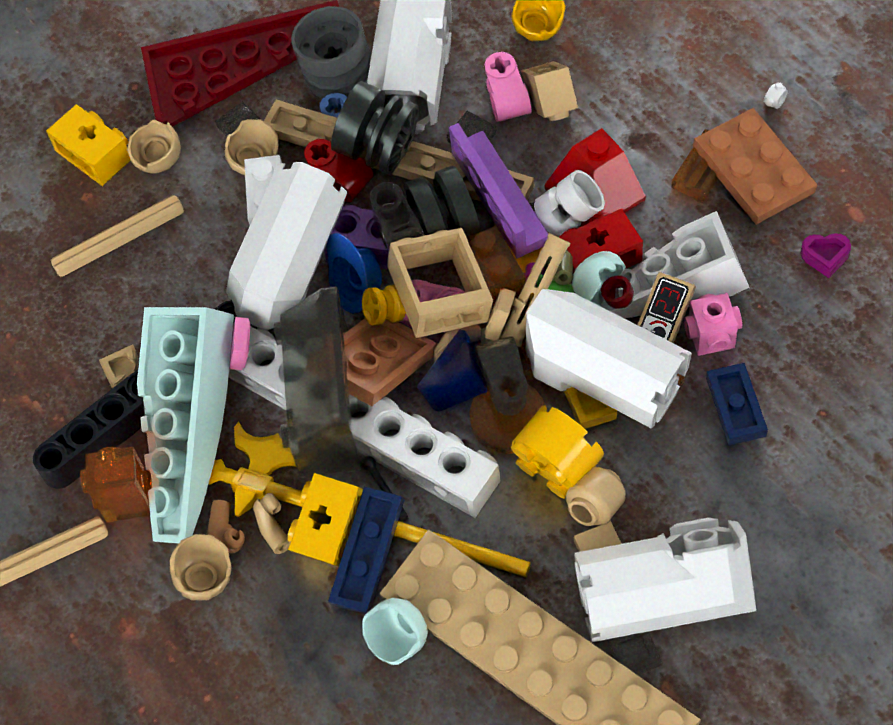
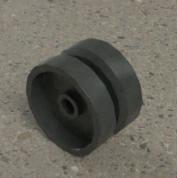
[404,165,481,245]

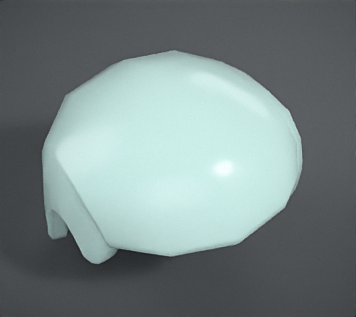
[572,251,626,306]
[362,598,428,665]

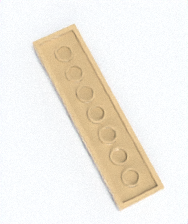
[380,529,701,725]

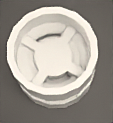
[534,170,605,237]

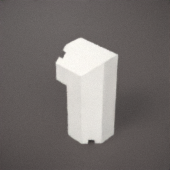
[367,0,452,134]
[226,162,347,330]
[526,289,692,428]
[574,518,756,642]

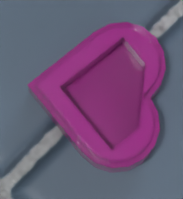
[800,233,851,278]

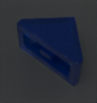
[417,329,488,412]

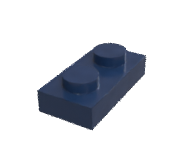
[706,363,768,446]

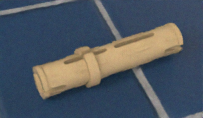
[500,233,571,347]

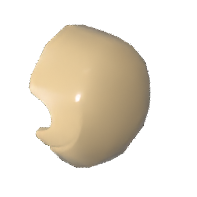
[225,119,279,176]
[127,120,181,174]
[170,534,232,600]

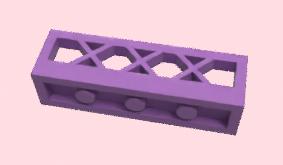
[449,123,548,259]

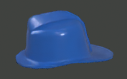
[327,233,382,314]

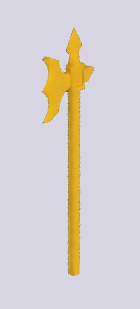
[209,421,531,577]

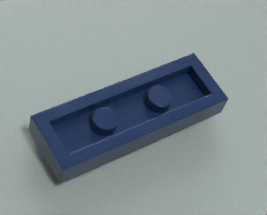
[328,486,405,614]

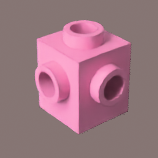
[684,293,742,356]

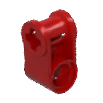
[304,139,374,203]

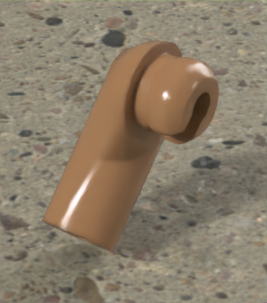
[207,500,245,553]

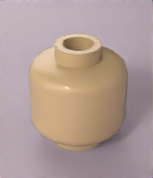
[566,467,626,526]

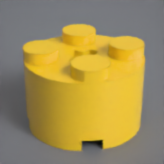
[511,405,604,499]

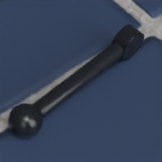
[361,455,409,522]

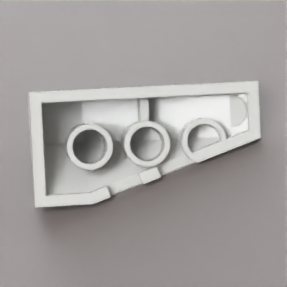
[599,211,750,318]

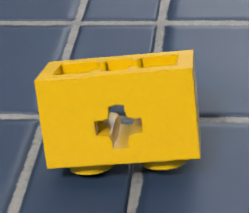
[46,104,131,186]
[287,473,363,567]

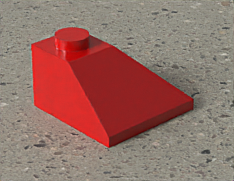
[544,128,646,227]

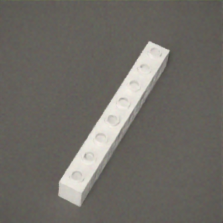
[229,326,500,518]

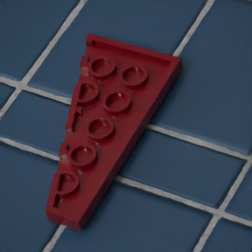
[141,0,339,127]

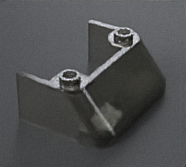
[274,286,362,478]

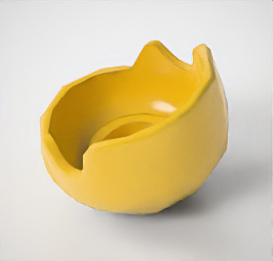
[512,0,566,41]

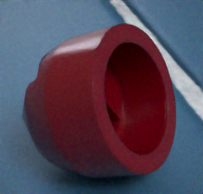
[601,275,634,309]

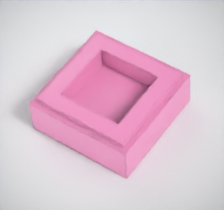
[229,317,250,370]

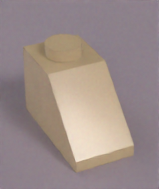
[521,61,578,121]

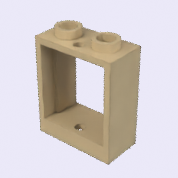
[387,228,493,338]

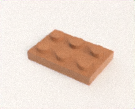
[693,108,818,225]
[308,319,438,406]

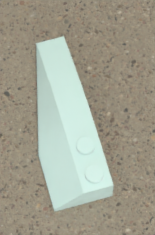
[137,307,234,544]

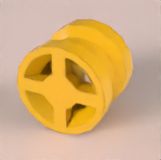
[362,284,406,326]

